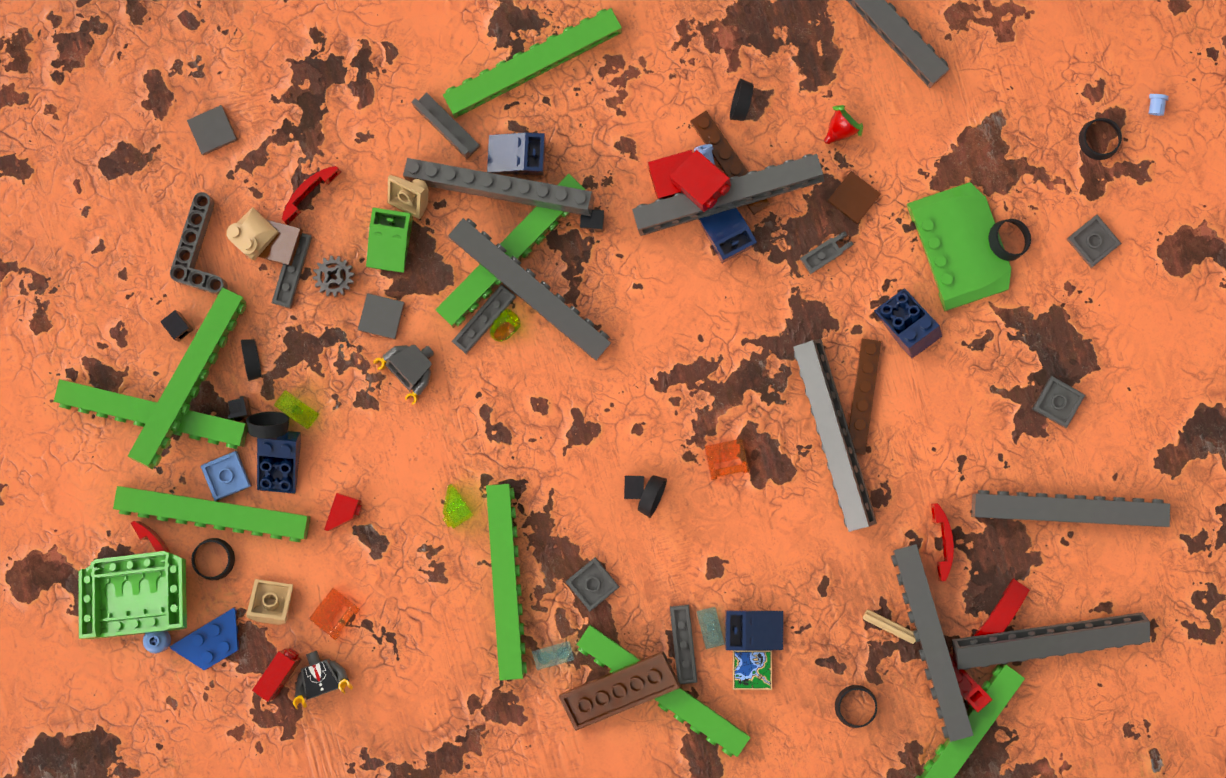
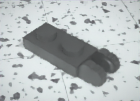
[800,231,854,275]

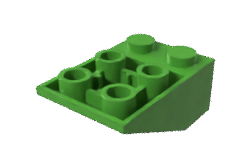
[366,207,413,273]

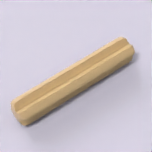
[863,610,916,644]

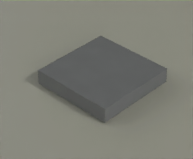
[187,105,237,155]
[1067,215,1122,268]
[358,293,405,339]
[1032,376,1085,428]
[565,557,619,611]

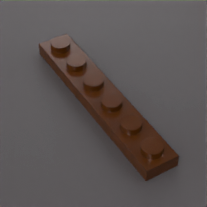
[690,111,770,215]
[849,338,881,455]

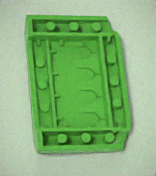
[907,182,1011,312]
[79,551,187,639]

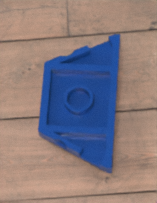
[169,607,239,670]

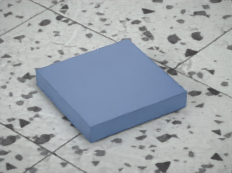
[201,451,251,501]

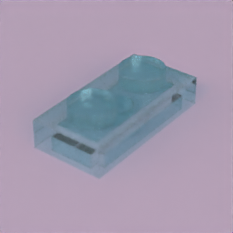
[696,606,725,649]
[532,641,575,670]

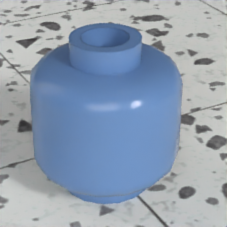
[143,631,171,654]

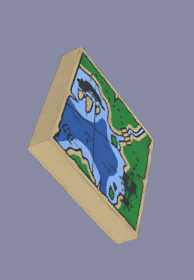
[733,650,772,690]

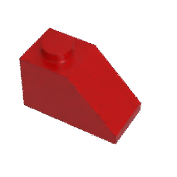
[324,493,362,531]

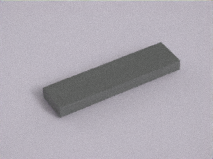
[271,233,312,309]
[452,284,516,354]
[670,605,697,684]

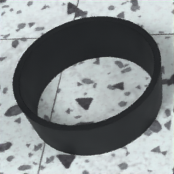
[730,79,754,121]
[1079,118,1122,160]
[988,219,1031,261]
[241,339,262,381]
[246,412,289,438]
[638,475,667,518]
[191,538,235,580]
[835,685,877,728]

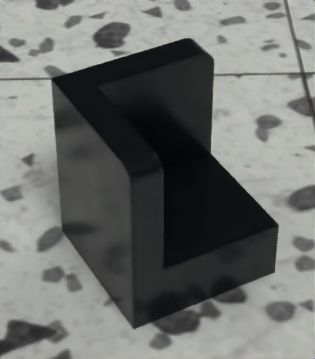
[580,209,604,232]
[161,310,193,342]
[228,396,252,420]
[624,476,644,499]

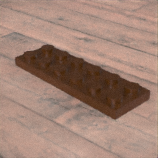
[559,651,681,731]

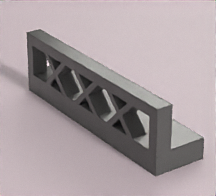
[412,92,480,159]

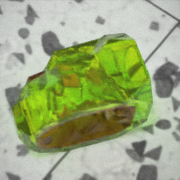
[490,309,521,342]

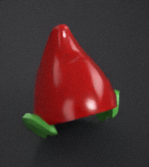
[824,105,863,144]

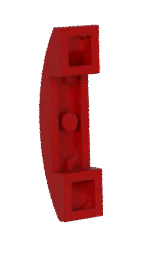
[282,166,341,225]
[931,503,954,581]
[131,521,170,552]
[974,579,1030,636]
[949,653,992,713]

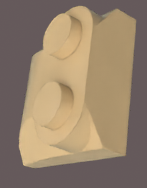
[387,175,429,219]
[227,207,279,261]
[246,579,293,625]

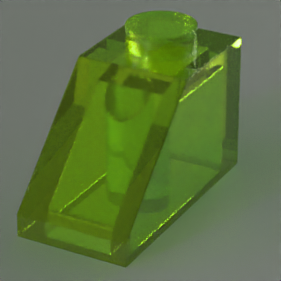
[274,390,320,429]
[442,484,474,529]

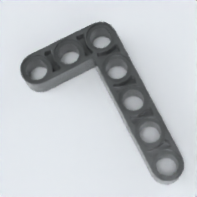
[170,192,228,295]

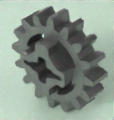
[312,256,355,298]

